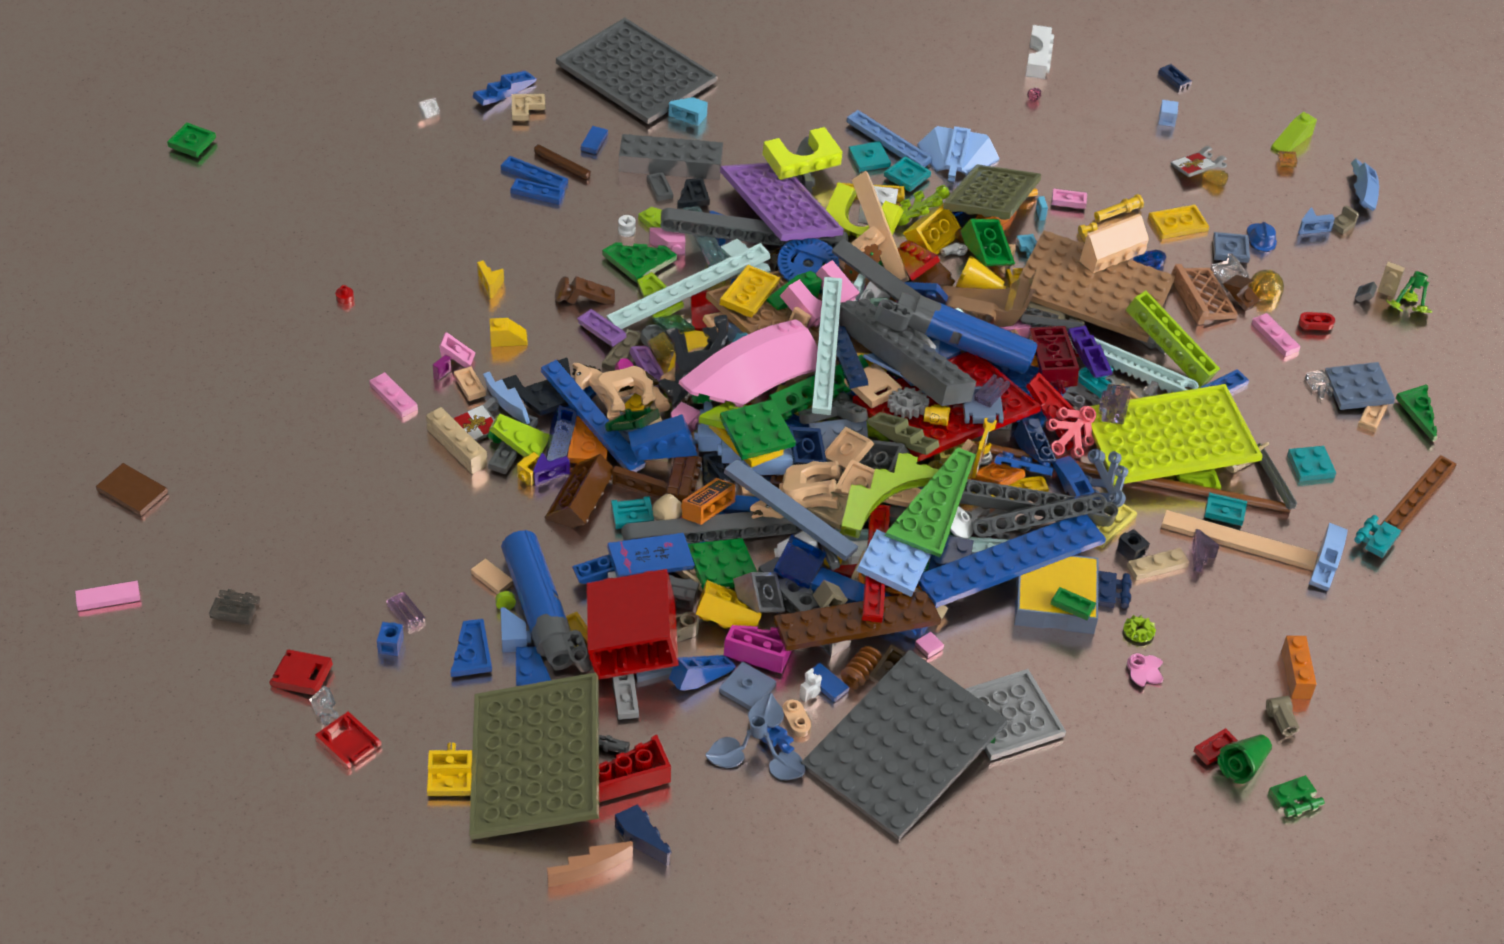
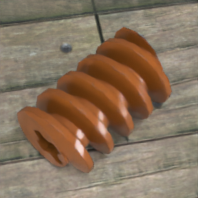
[840,646,883,690]

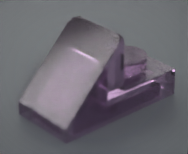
[1192,529,1219,572]

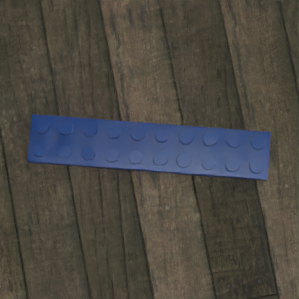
[918,514,1106,608]

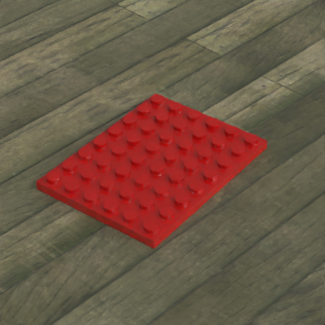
[853,352,1041,462]

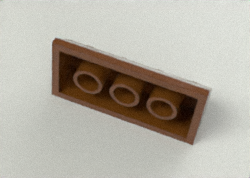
[544,454,614,528]

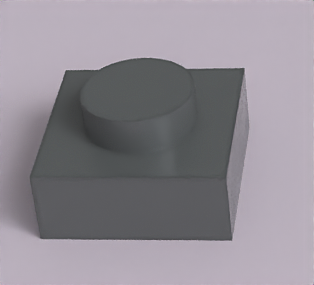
[1355,281,1377,302]

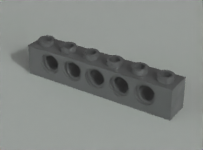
[758,556,851,657]

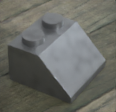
[733,572,785,613]

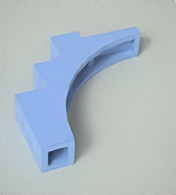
[694,401,793,475]

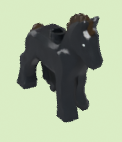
[658,314,729,410]

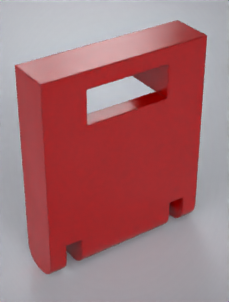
[269,649,333,696]
[315,711,381,770]

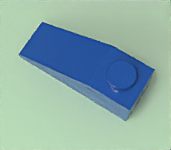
[669,655,736,691]

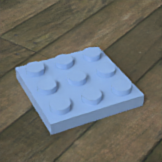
[856,530,931,597]

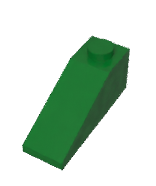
[766,271,822,311]

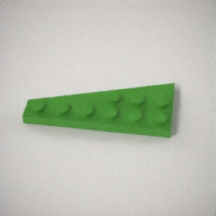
[884,447,976,557]

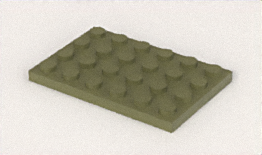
[943,164,1041,220]

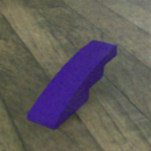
[1068,326,1113,378]

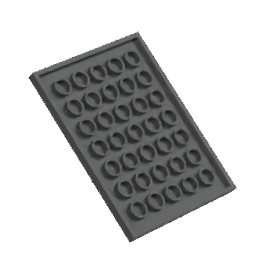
[556,18,717,124]
[801,650,1008,840]

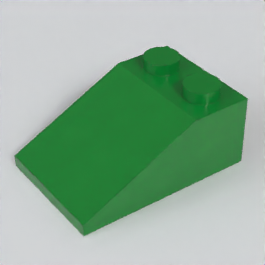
[960,219,1015,266]

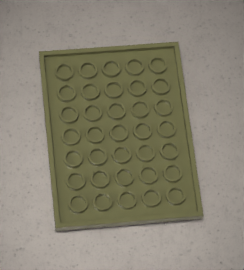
[469,673,599,840]

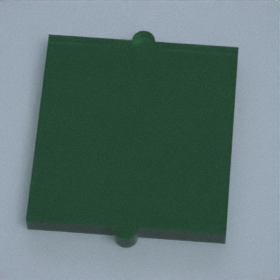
[653,315,695,333]

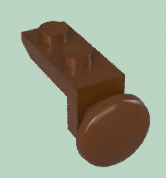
[555,276,615,304]

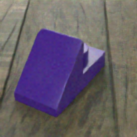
[533,452,570,486]

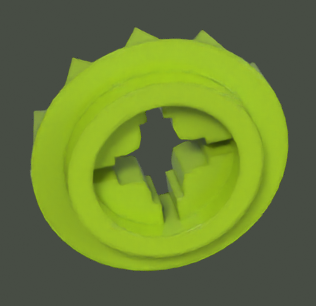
[1123,615,1156,642]

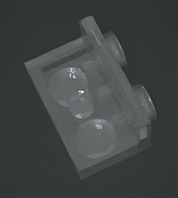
[1211,253,1249,292]

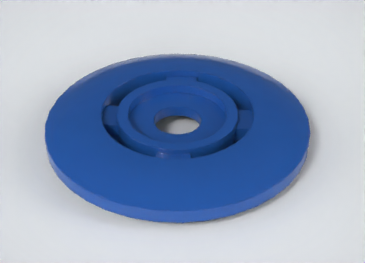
[777,238,839,282]

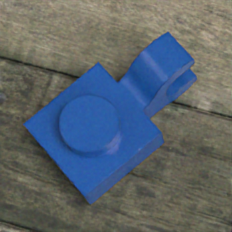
[759,726,794,754]

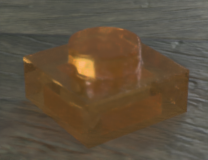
[1278,151,1298,168]

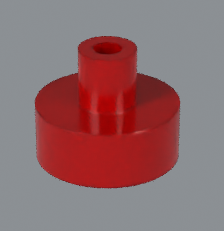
[335,285,354,304]

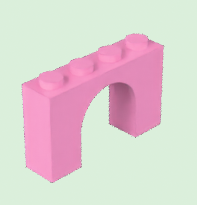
[780,260,860,329]

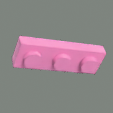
[1252,313,1300,357]
[369,372,418,418]

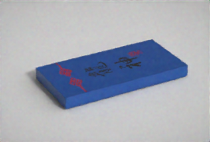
[607,533,695,578]

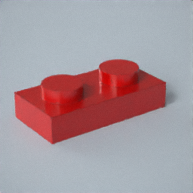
[1193,728,1238,766]

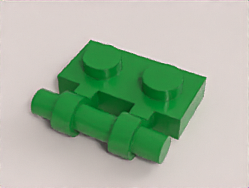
[1268,775,1325,817]

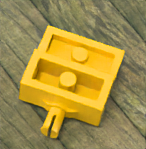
[427,742,472,796]

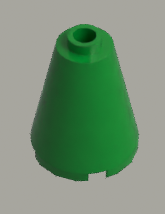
[1217,734,1272,784]

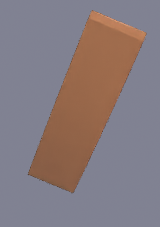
[547,841,633,887]

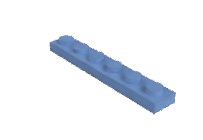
[846,110,932,167]

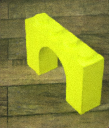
[763,127,843,180]
[826,182,903,239]

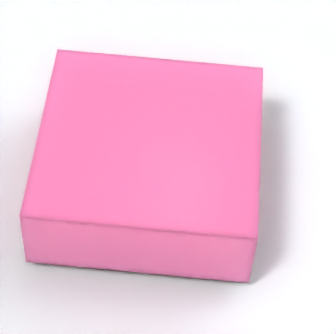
[915,632,944,658]

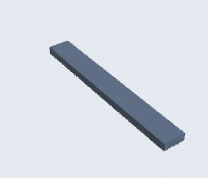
[724,459,858,561]

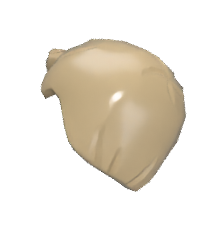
[652,494,682,521]

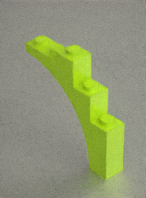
[840,453,939,539]

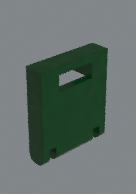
[605,407,660,432]

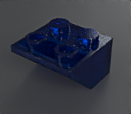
[773,535,827,589]

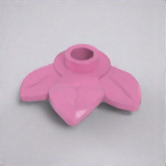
[1127,653,1163,687]

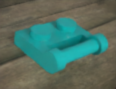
[611,496,655,529]

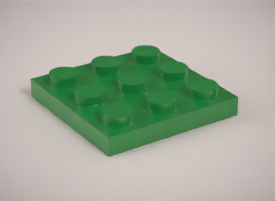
[720,400,796,460]
[688,538,757,590]

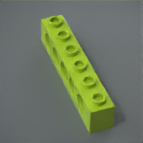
[1126,291,1220,388]

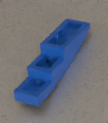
[472,71,536,105]

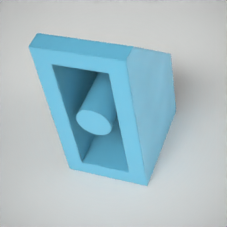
[669,97,708,126]

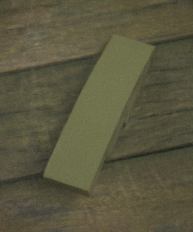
[867,412,939,455]

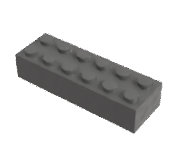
[618,134,723,180]

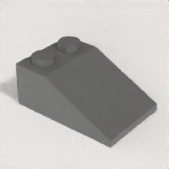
[842,440,910,473]

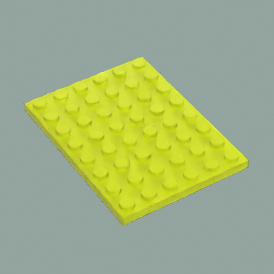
[1085,384,1262,485]

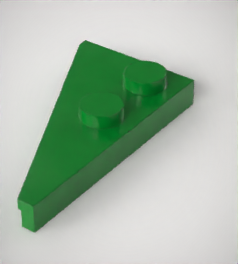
[1396,384,1437,442]

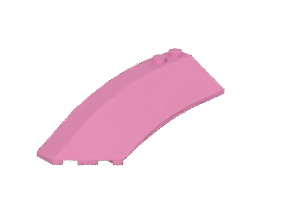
[678,319,818,408]

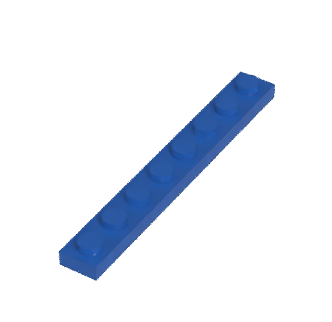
[540,360,646,472]

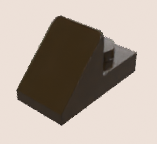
[869,645,906,683]

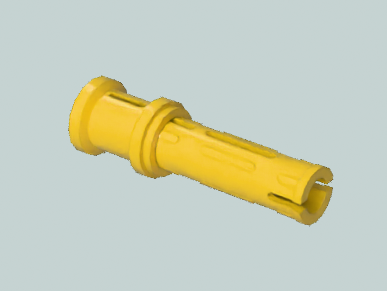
[1094,194,1144,222]

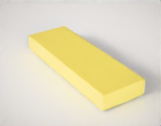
[1096,504,1137,548]

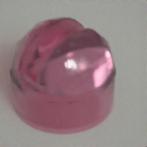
[1027,87,1042,102]

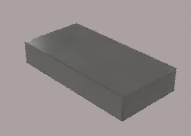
[647,172,673,201]

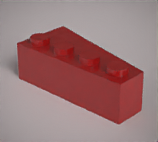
[599,734,671,802]

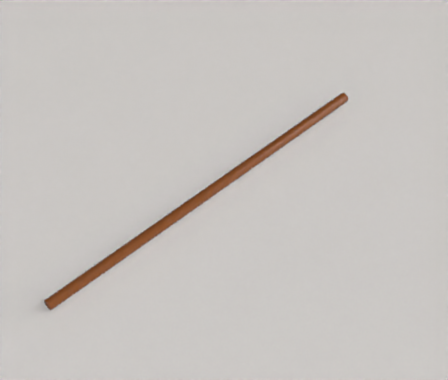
[971,440,1291,513]

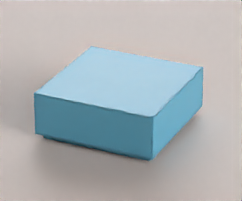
[1035,196,1048,221]

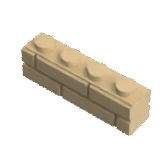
[426,407,487,474]

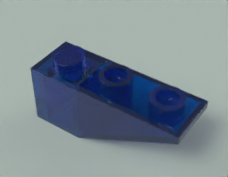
[546,405,577,462]

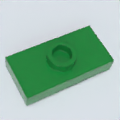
[1050,587,1096,621]

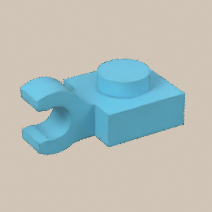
[1016,234,1037,260]

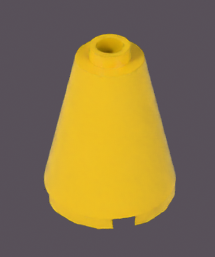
[955,256,1006,289]

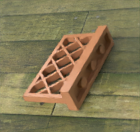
[1171,264,1238,325]

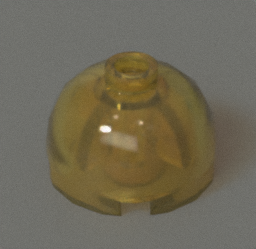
[1249,269,1284,304]

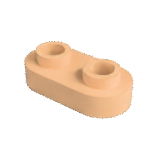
[782,699,811,737]

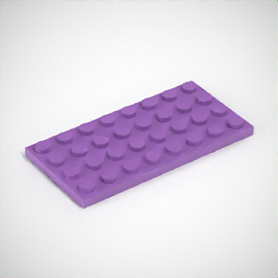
[720,163,844,241]

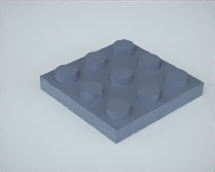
[1325,362,1395,410]

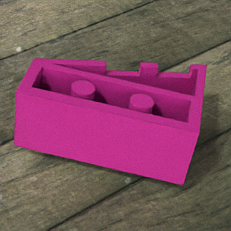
[723,625,792,673]

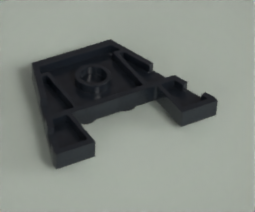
[501,357,571,416]

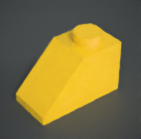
[489,318,528,347]

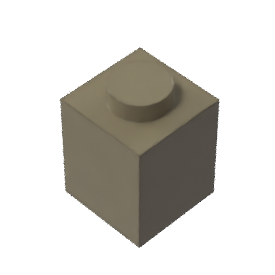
[813,580,848,608]

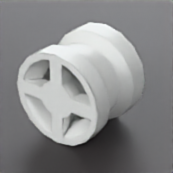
[618,215,636,237]

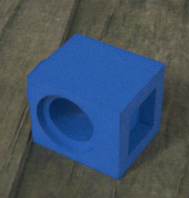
[377,622,404,656]

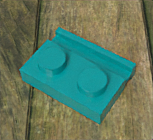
[1204,492,1247,526]

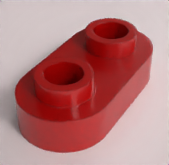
[1298,312,1335,330]

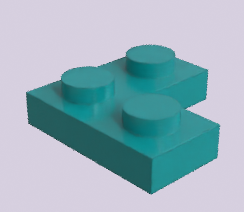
[1078,366,1114,398]

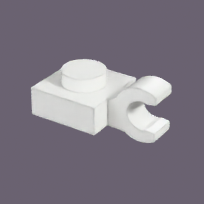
[799,668,822,702]

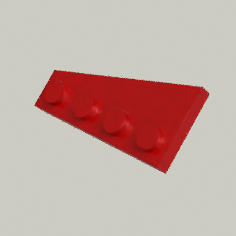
[1026,373,1084,451]

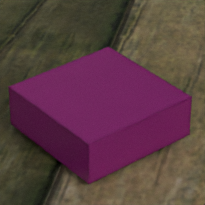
[433,355,451,380]

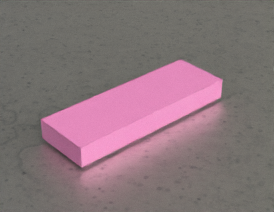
[75,581,140,611]

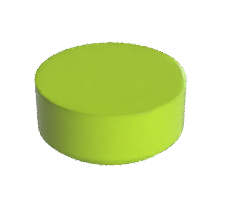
[495,591,516,610]

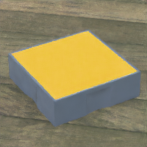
[1014,555,1099,634]

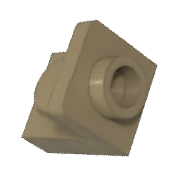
[1332,205,1359,235]

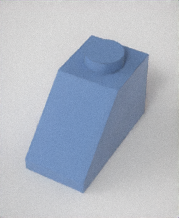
[501,608,531,653]

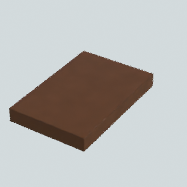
[96,463,168,516]

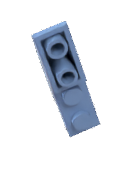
[1351,158,1379,211]

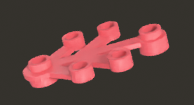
[1046,406,1096,459]

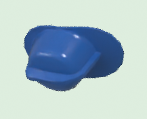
[1247,222,1277,252]

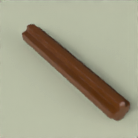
[534,144,591,179]

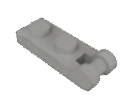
[612,674,639,720]

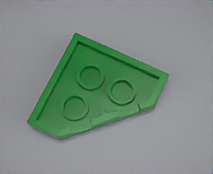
[602,242,677,283]

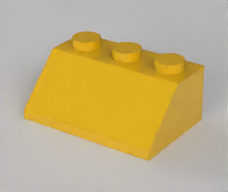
[903,203,961,255]
[696,580,762,629]

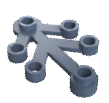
[1086,449,1128,507]

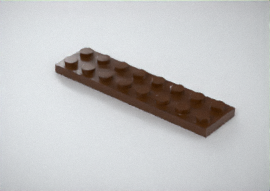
[774,591,941,651]

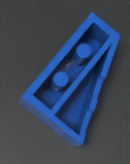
[628,414,698,461]

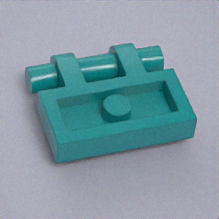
[1354,515,1402,558]

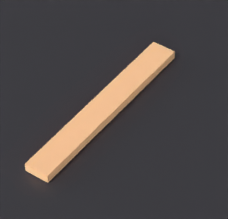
[852,171,909,282]
[1161,510,1318,571]

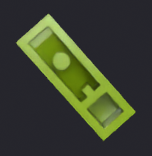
[1271,112,1317,156]

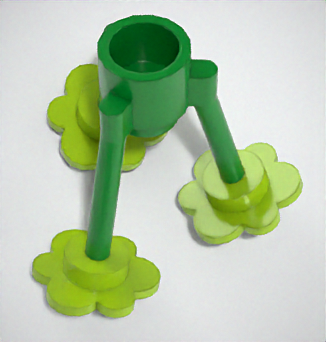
[1386,271,1432,313]

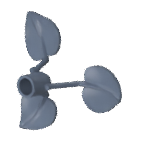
[705,693,805,780]

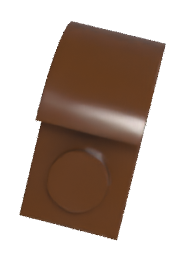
[914,262,956,286]

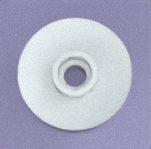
[950,506,973,539]

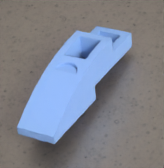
[1309,523,1348,591]

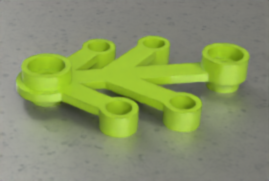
[898,185,950,226]

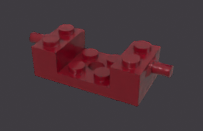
[1029,326,1079,394]

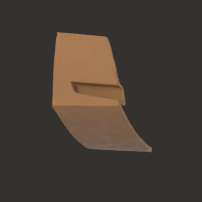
[940,264,1041,327]

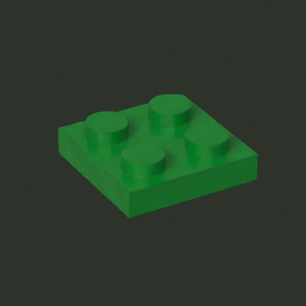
[167,122,216,157]

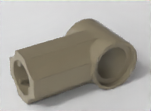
[1266,696,1300,737]

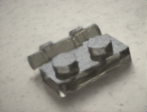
[209,589,260,625]

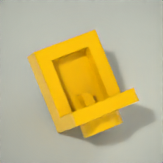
[517,452,539,486]

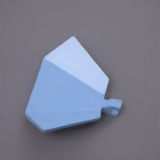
[917,126,999,183]

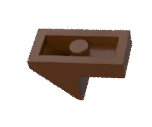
[1223,275,1260,311]

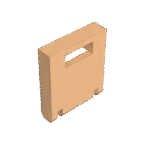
[844,363,902,408]

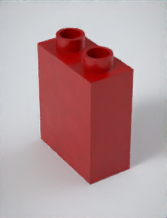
[587,569,679,680]

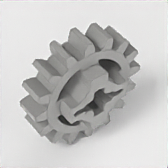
[888,387,929,419]

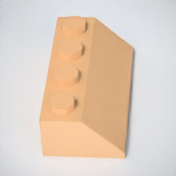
[1080,214,1149,273]

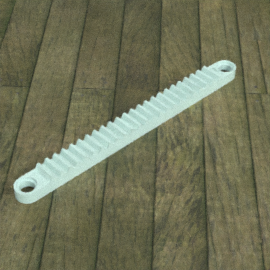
[1026,309,1199,393]

